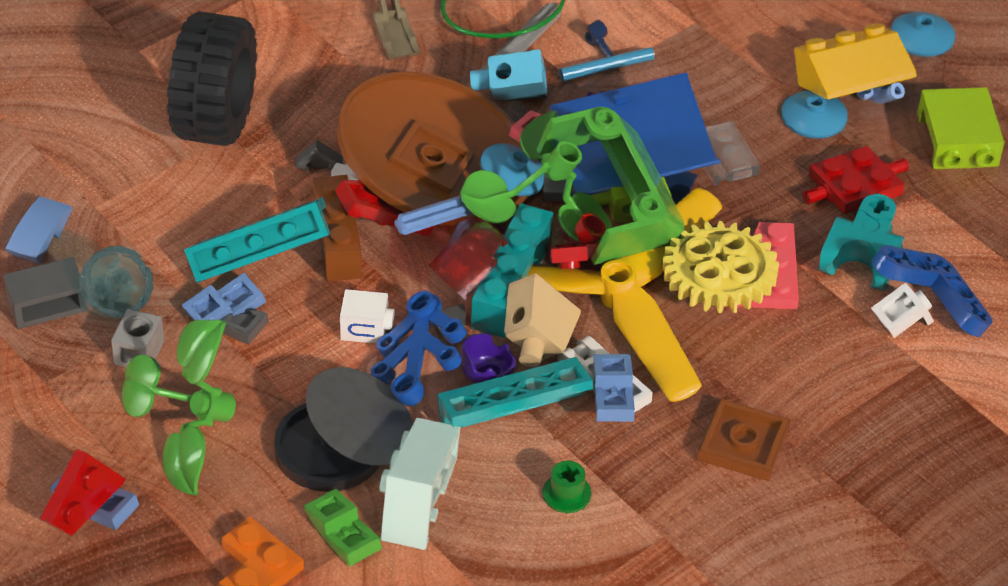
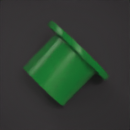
[542,460,592,514]

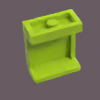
[917,87,1004,169]

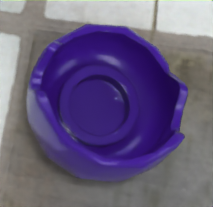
[460,333,516,384]

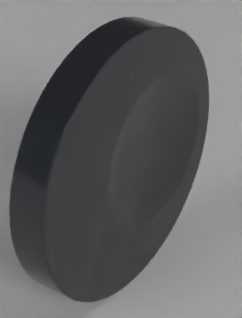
[275,403,379,492]

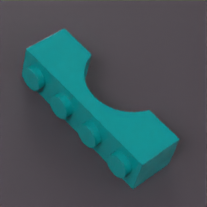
[471,203,554,338]

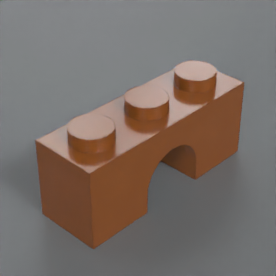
[313,175,362,282]

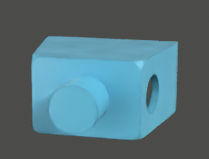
[470,50,548,100]

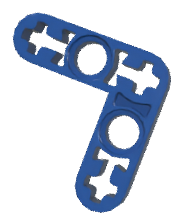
[871,245,992,337]

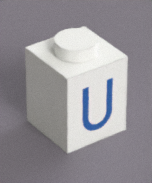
[340,289,395,344]

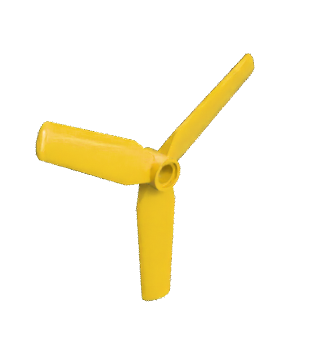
[455,188,722,402]

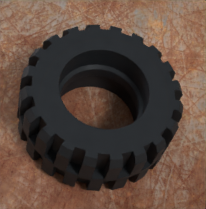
[167,11,257,146]

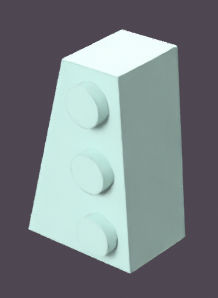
[380,418,461,550]

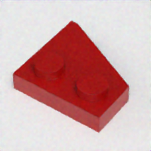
[40,449,126,536]

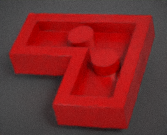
[547,243,608,269]

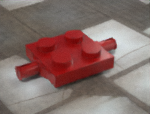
[802,146,909,214]

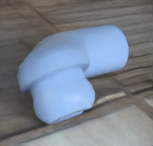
[856,82,905,104]

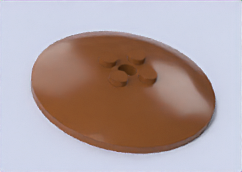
[336,72,527,227]

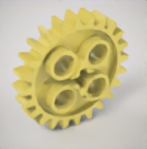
[662,221,779,313]

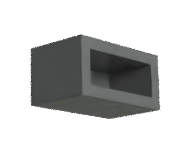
[3,257,88,329]

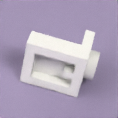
[871,282,934,338]

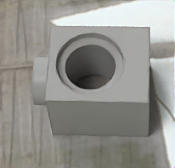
[111,309,164,367]

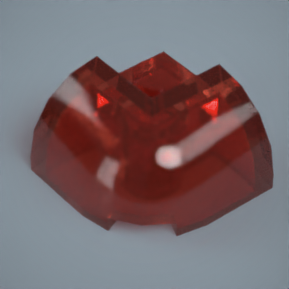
[429,219,508,300]

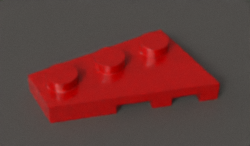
[335,180,435,236]

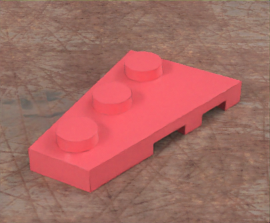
[737,222,799,309]

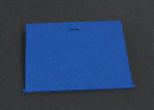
[550,72,721,195]

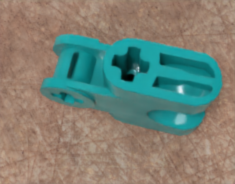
[818,194,905,291]

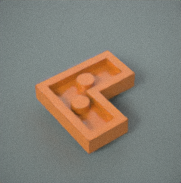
[219,516,304,586]

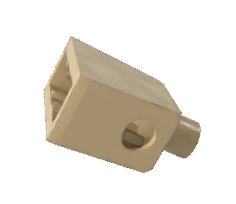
[504,273,581,368]

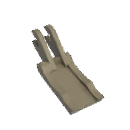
[372,0,421,60]

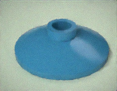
[891,12,955,57]
[781,91,848,139]
[480,143,544,196]

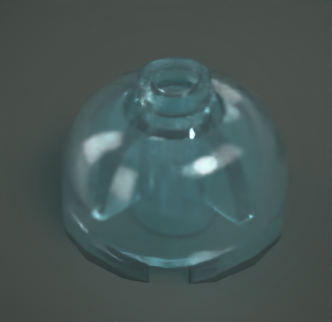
[78,246,153,319]

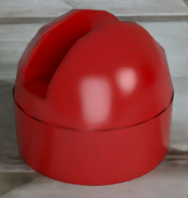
[574,213,606,244]

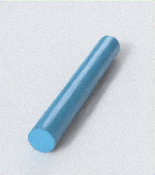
[559,47,654,81]

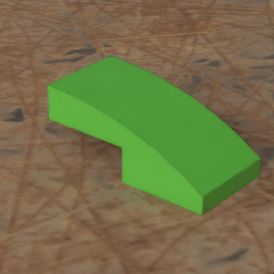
[304,489,382,567]

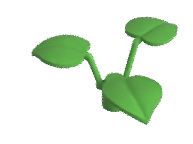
[460,111,613,243]
[122,320,236,495]

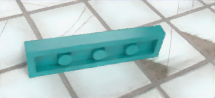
[184,197,331,283]
[437,357,593,428]

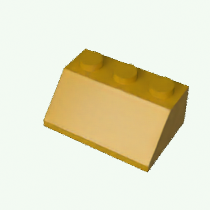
[794,23,917,100]

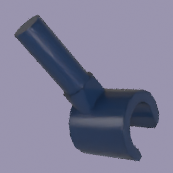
[585,20,615,57]

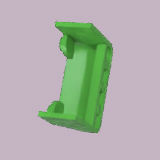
[536,107,684,265]

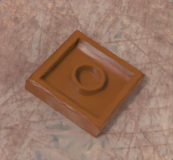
[697,399,791,481]

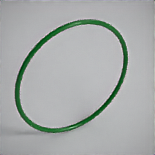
[440,0,565,38]

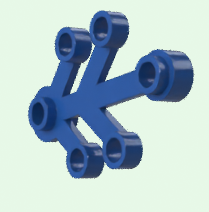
[371,291,467,406]

